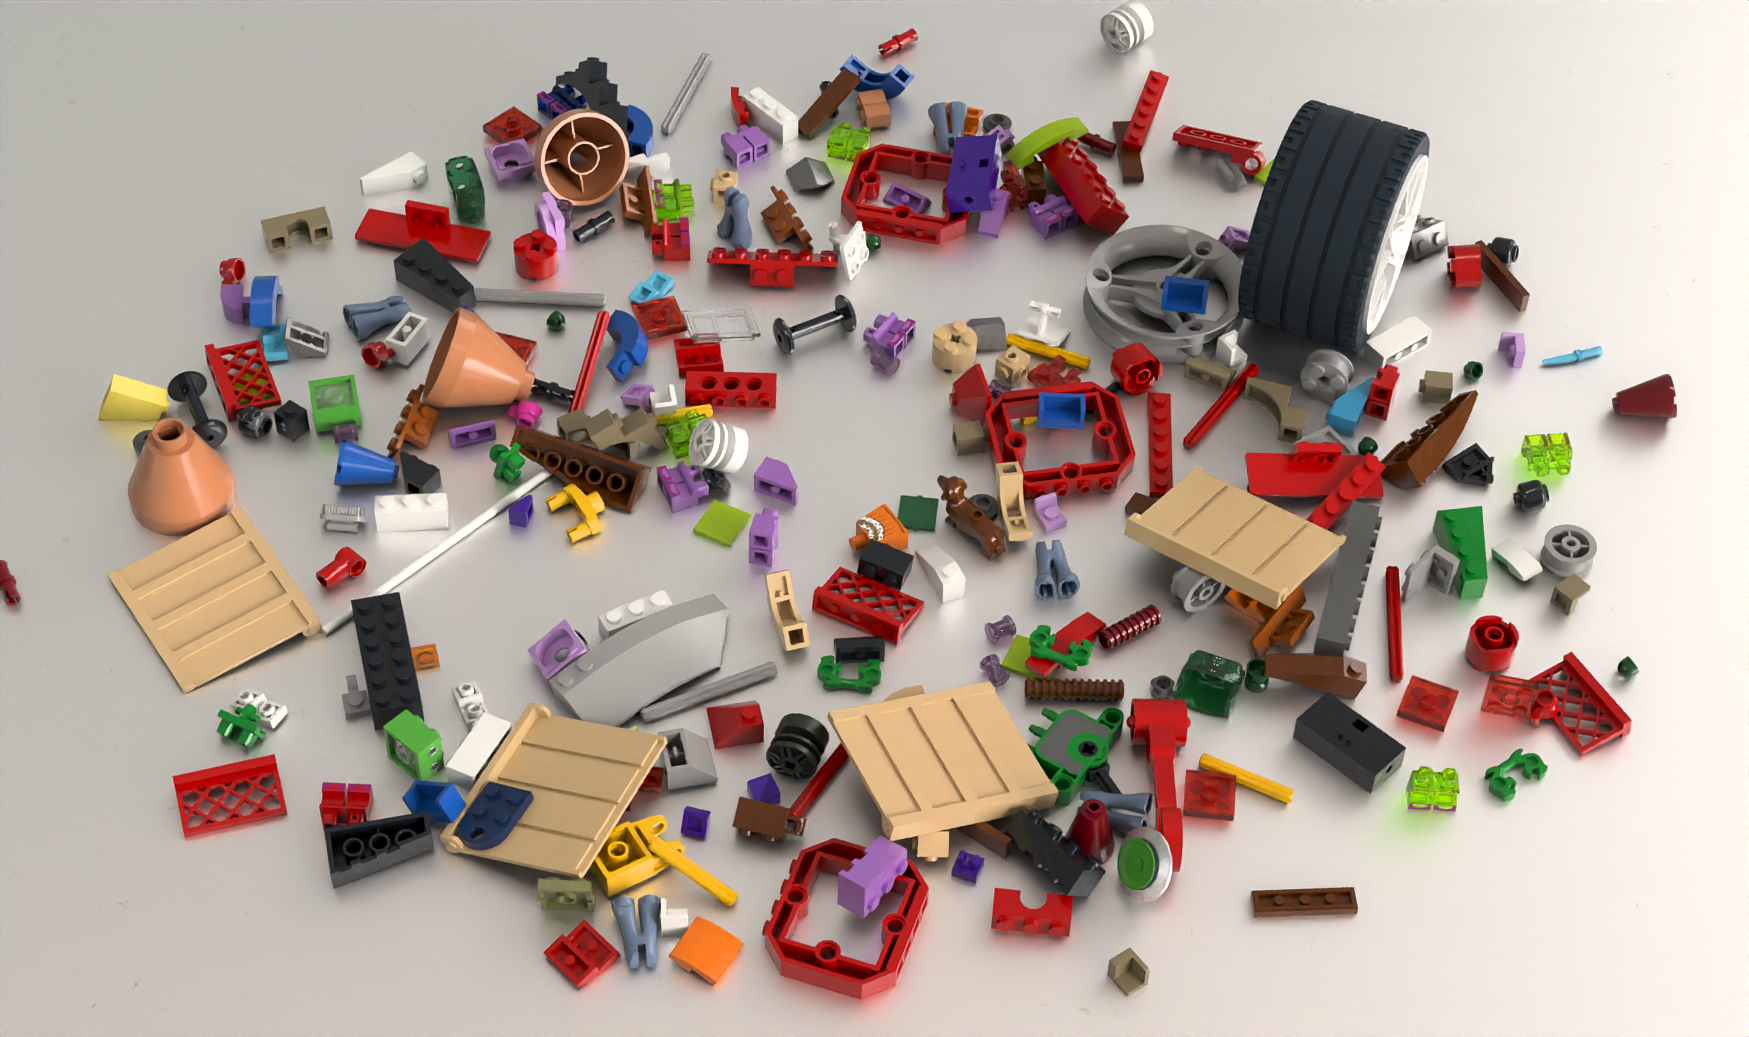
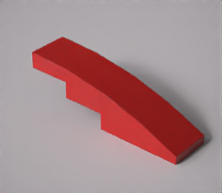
[1025,612,1106,678]

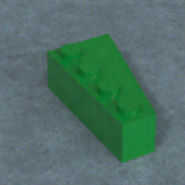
[1433,506,1488,600]

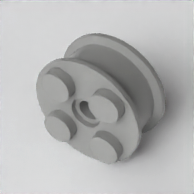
[1300,349,1354,402]
[1540,524,1597,578]
[1171,566,1225,613]

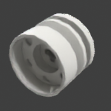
[1100,0,1154,53]
[689,418,748,474]

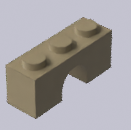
[261,206,333,253]

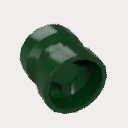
[1244,659,1269,693]

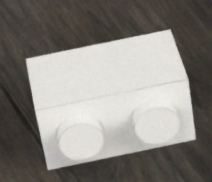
[386,312,430,366]

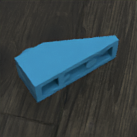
[1325,377,1375,438]

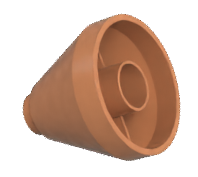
[534,109,629,206]
[422,307,535,408]
[128,418,236,536]

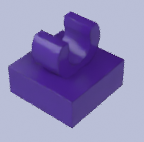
[680,806,711,839]
[951,850,985,884]

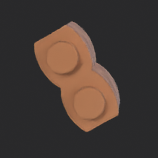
[855,89,891,129]

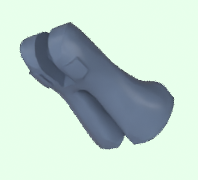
[928,101,967,155]
[717,186,753,249]
[343,295,412,341]
[1034,540,1080,600]
[1076,790,1153,835]
[611,895,661,969]

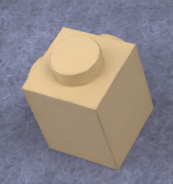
[710,170,738,204]
[995,345,1030,385]
[912,829,949,861]

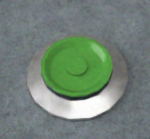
[1117,827,1172,902]

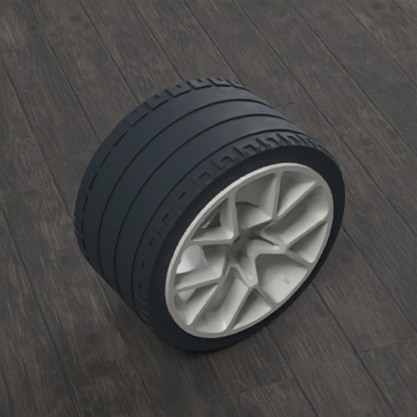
[1238,100,1430,352]

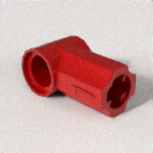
[316,546,367,590]

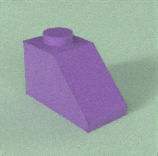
[978,189,1010,238]
[754,457,798,506]

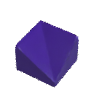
[508,495,534,528]
[747,773,780,805]

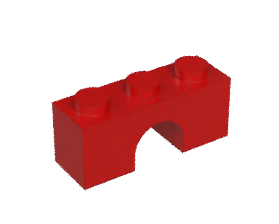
[991,888,1073,937]

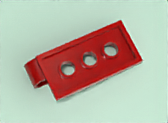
[1172,125,1266,175]

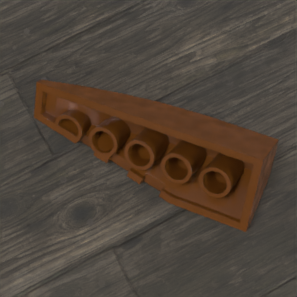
[1380,390,1478,488]
[510,424,652,512]

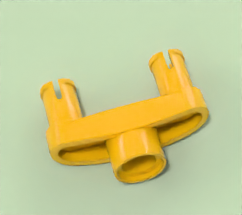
[545,483,605,543]

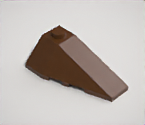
[1264,653,1367,699]

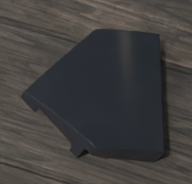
[1441,443,1494,484]

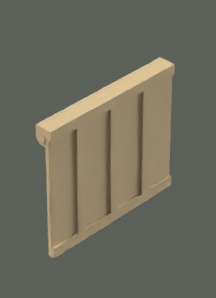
[1124,466,1347,610]
[107,506,322,694]
[827,681,1059,841]
[440,702,668,879]

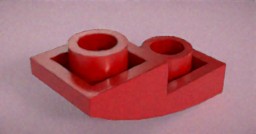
[731,87,749,128]

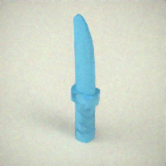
[1542,346,1603,365]

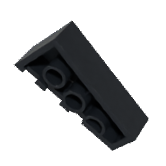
[394,237,476,313]
[1004,808,1106,896]
[324,811,434,889]

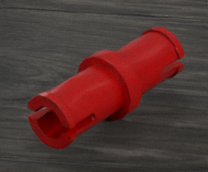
[878,28,918,57]

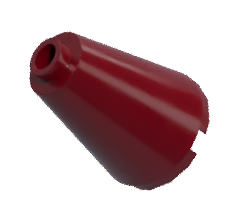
[1612,374,1677,419]
[1065,799,1115,866]

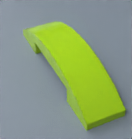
[1006,117,1089,171]

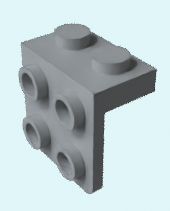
[1408,215,1449,260]
[1401,544,1459,602]

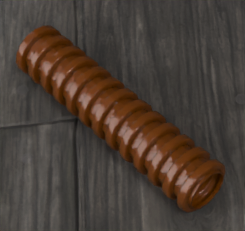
[1025,678,1124,701]

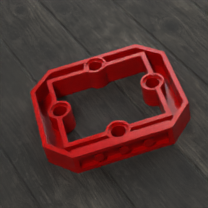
[841,143,973,245]
[984,381,1136,500]
[762,838,929,1000]

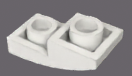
[625,152,670,178]
[1491,538,1543,581]
[451,680,491,731]
[230,688,288,729]

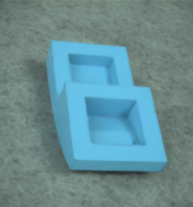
[628,270,675,309]
[262,324,288,362]

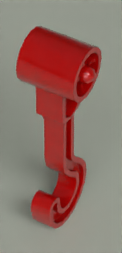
[1126,698,1191,872]

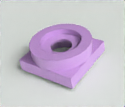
[484,138,536,183]
[534,191,566,252]
[527,619,588,681]

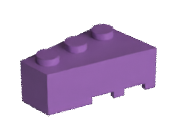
[837,835,908,919]

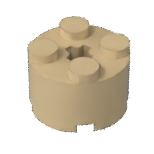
[932,320,977,373]

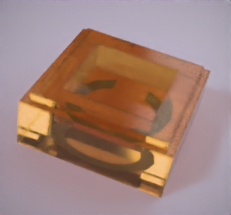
[411,643,440,672]

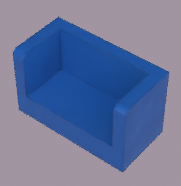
[1161,275,1210,315]
[1037,392,1086,429]
[402,780,466,823]

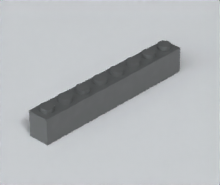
[1313,500,1382,655]

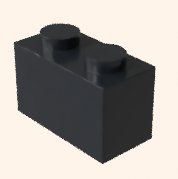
[857,539,914,590]

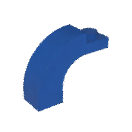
[839,54,914,100]
[627,104,654,158]
[250,276,283,328]
[606,310,648,382]

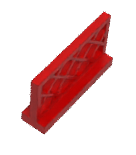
[204,340,282,422]
[812,567,924,645]
[1522,652,1632,756]
[172,754,287,837]

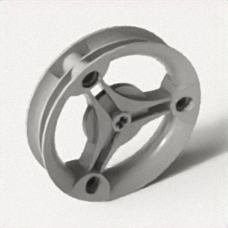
[1083,225,1243,365]

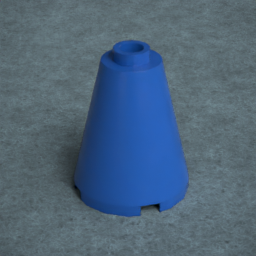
[334,439,399,486]

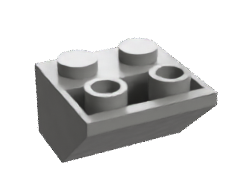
[658,728,718,790]

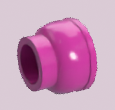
[507,401,542,428]

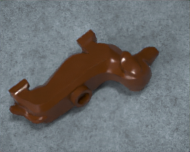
[937,475,1007,561]

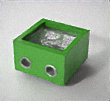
[308,375,362,432]
[383,709,444,781]

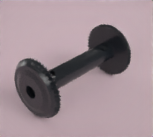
[773,295,857,355]
[167,371,228,449]

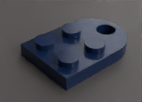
[459,781,534,850]

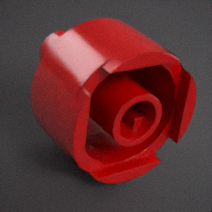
[513,229,558,281]
[1447,244,1482,289]
[1110,342,1163,395]
[1465,615,1519,672]

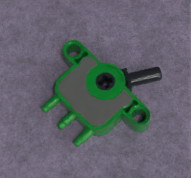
[1027,707,1124,807]

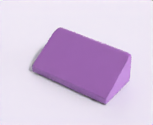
[883,181,932,214]
[448,420,496,448]

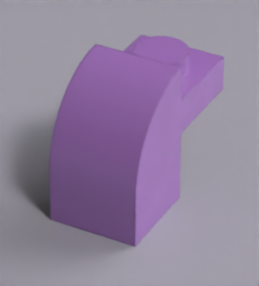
[220,284,250,325]

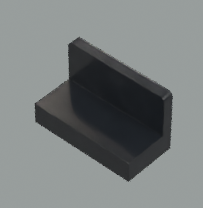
[834,636,885,664]

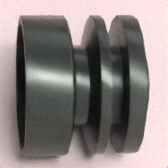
[766,713,829,780]

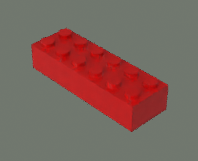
[1037,138,1129,235]

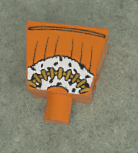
[849,504,909,551]

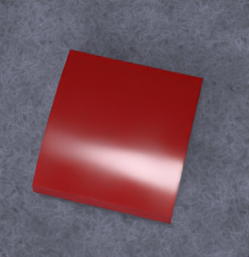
[674,335,724,376]
[543,920,621,987]

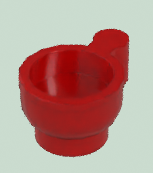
[219,258,246,285]
[361,341,395,368]
[1530,689,1559,726]

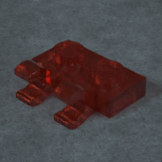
[999,160,1028,212]
[1027,354,1082,388]

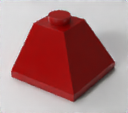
[949,363,992,427]
[706,700,764,749]

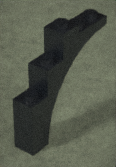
[556,57,628,139]

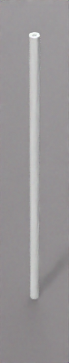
[320,469,552,636]

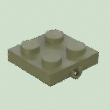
[536,876,596,912]

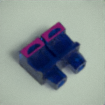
[537,84,587,121]

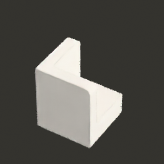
[1215,330,1247,368]
[649,384,677,417]
[661,898,688,937]

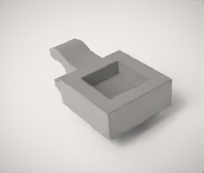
[341,674,371,720]

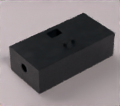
[1293,692,1406,794]

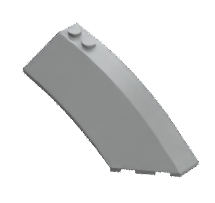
[549,594,729,727]

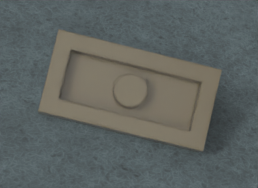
[1184,355,1236,392]

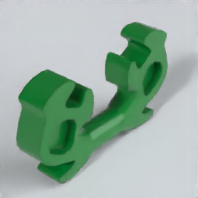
[1029,625,1093,671]
[817,655,882,693]
[1484,749,1548,801]

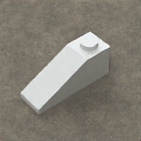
[360,151,428,196]
[915,544,966,604]

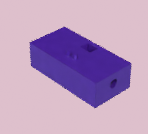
[946,135,1002,213]

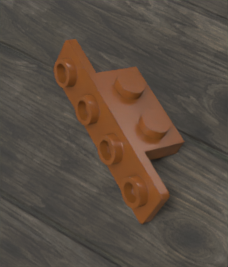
[619,166,658,237]
[761,185,814,250]
[386,384,439,459]
[1249,584,1315,659]

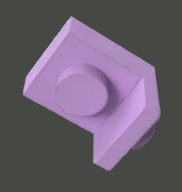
[986,125,1015,150]
[1218,226,1250,250]
[1498,332,1526,368]
[620,383,655,413]
[1033,493,1067,533]

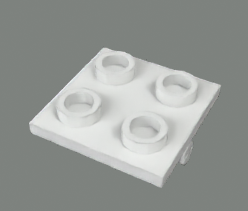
[828,221,869,282]
[1016,300,1071,346]

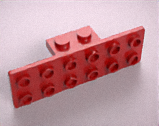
[355,200,491,263]
[707,247,838,287]
[1245,441,1384,499]

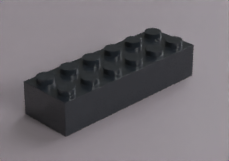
[351,592,424,731]

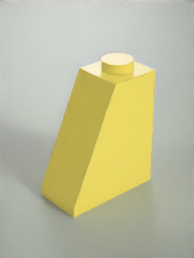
[98,374,170,421]

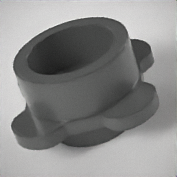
[1150,675,1175,699]

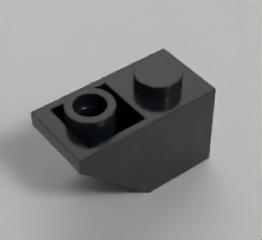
[400,451,441,494]

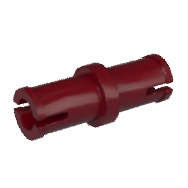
[1077,133,1117,156]
[0,560,21,606]

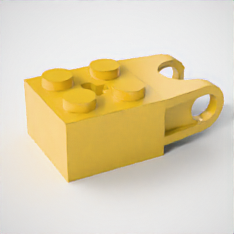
[589,815,685,897]

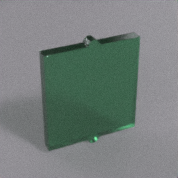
[897,495,939,532]

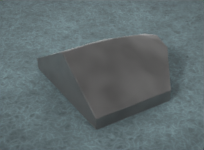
[786,157,835,192]
[966,317,1007,353]
[283,318,329,358]

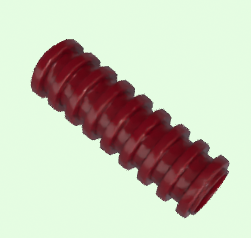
[1098,605,1162,650]

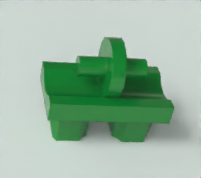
[489,442,526,483]
[216,704,266,749]

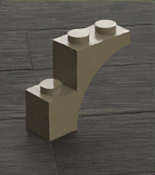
[1244,377,1309,443]
[584,407,669,452]
[557,408,640,460]

